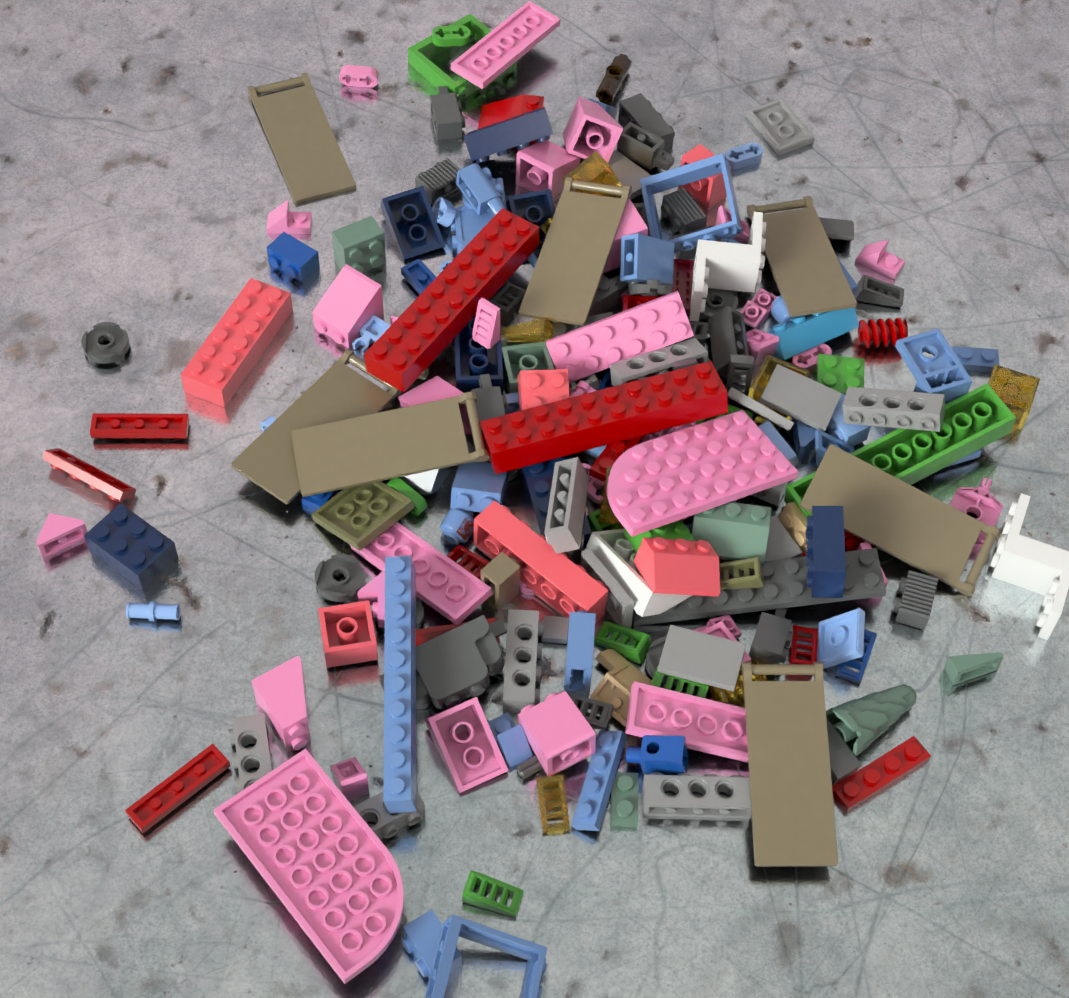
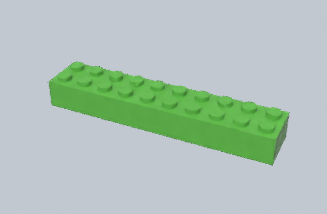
[784,383,1016,517]

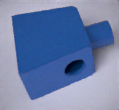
[626,736,689,775]

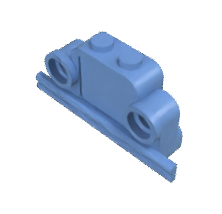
[450,178,507,255]

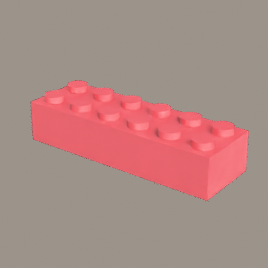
[180,278,293,408]
[473,500,608,624]

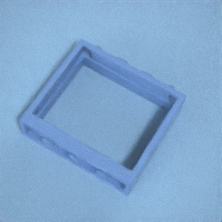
[640,153,743,253]
[425,914,548,998]

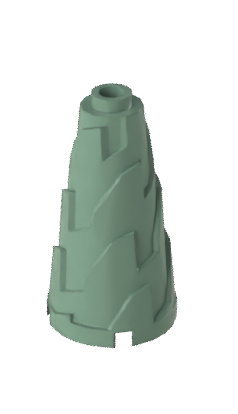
[826,684,917,756]

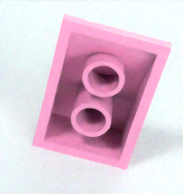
[424,697,509,793]

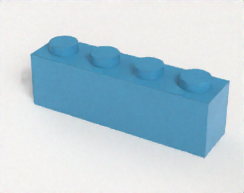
[767,308,860,360]

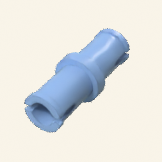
[126,601,181,622]

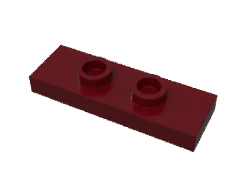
[672,259,694,316]

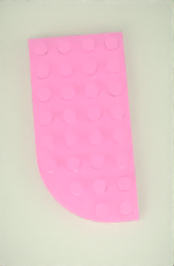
[607,410,799,537]
[214,748,404,984]

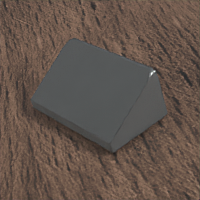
[819,217,854,241]

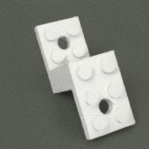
[689,212,766,321]
[990,493,1069,640]

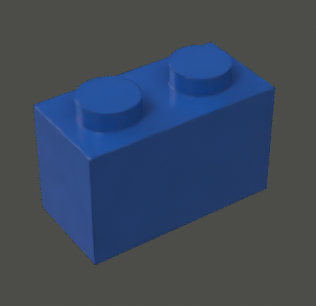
[266,232,320,283]

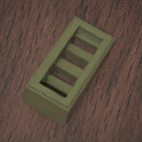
[719,557,765,589]

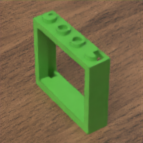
[408,14,517,101]

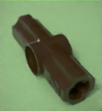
[596,54,632,104]

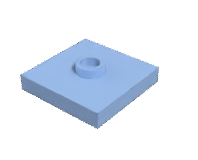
[816,608,865,669]

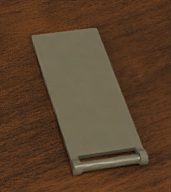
[247,73,356,204]
[519,177,632,326]
[747,196,857,317]
[231,348,402,504]
[291,391,490,497]
[799,444,1002,597]
[742,662,838,867]

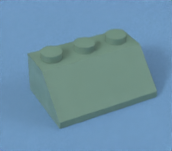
[691,502,771,565]

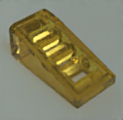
[500,318,553,342]
[536,775,570,833]

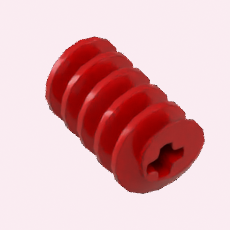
[858,318,908,348]

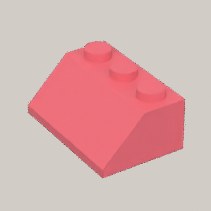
[633,537,720,597]

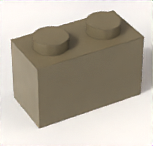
[481,552,520,612]

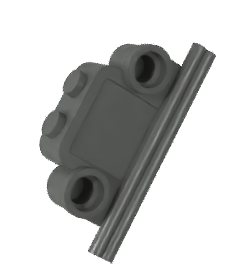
[379,615,507,710]

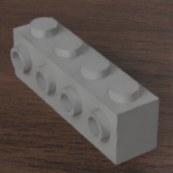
[544,457,589,554]

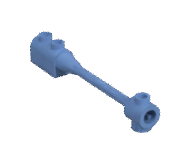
[456,163,538,268]

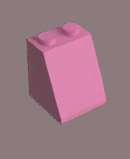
[563,97,623,167]
[516,140,580,200]
[603,199,648,273]
[312,264,384,348]
[398,376,473,436]
[251,655,311,753]
[518,691,596,777]

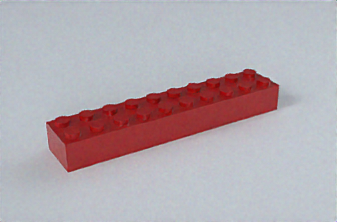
[364,208,540,392]
[480,361,728,474]

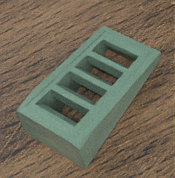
[944,652,1004,685]

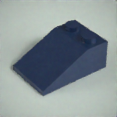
[380,186,446,261]
[506,189,555,260]

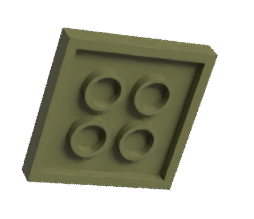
[311,481,415,551]

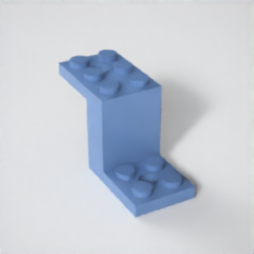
[895,328,982,468]

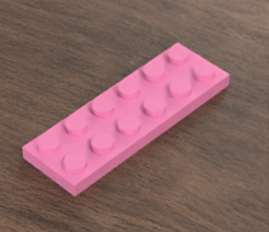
[451,1,560,89]
[546,291,694,383]
[350,522,492,625]
[625,681,748,763]

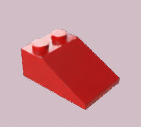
[478,94,544,144]

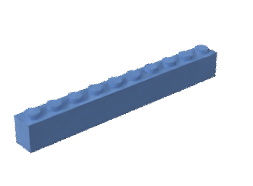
[383,555,417,814]

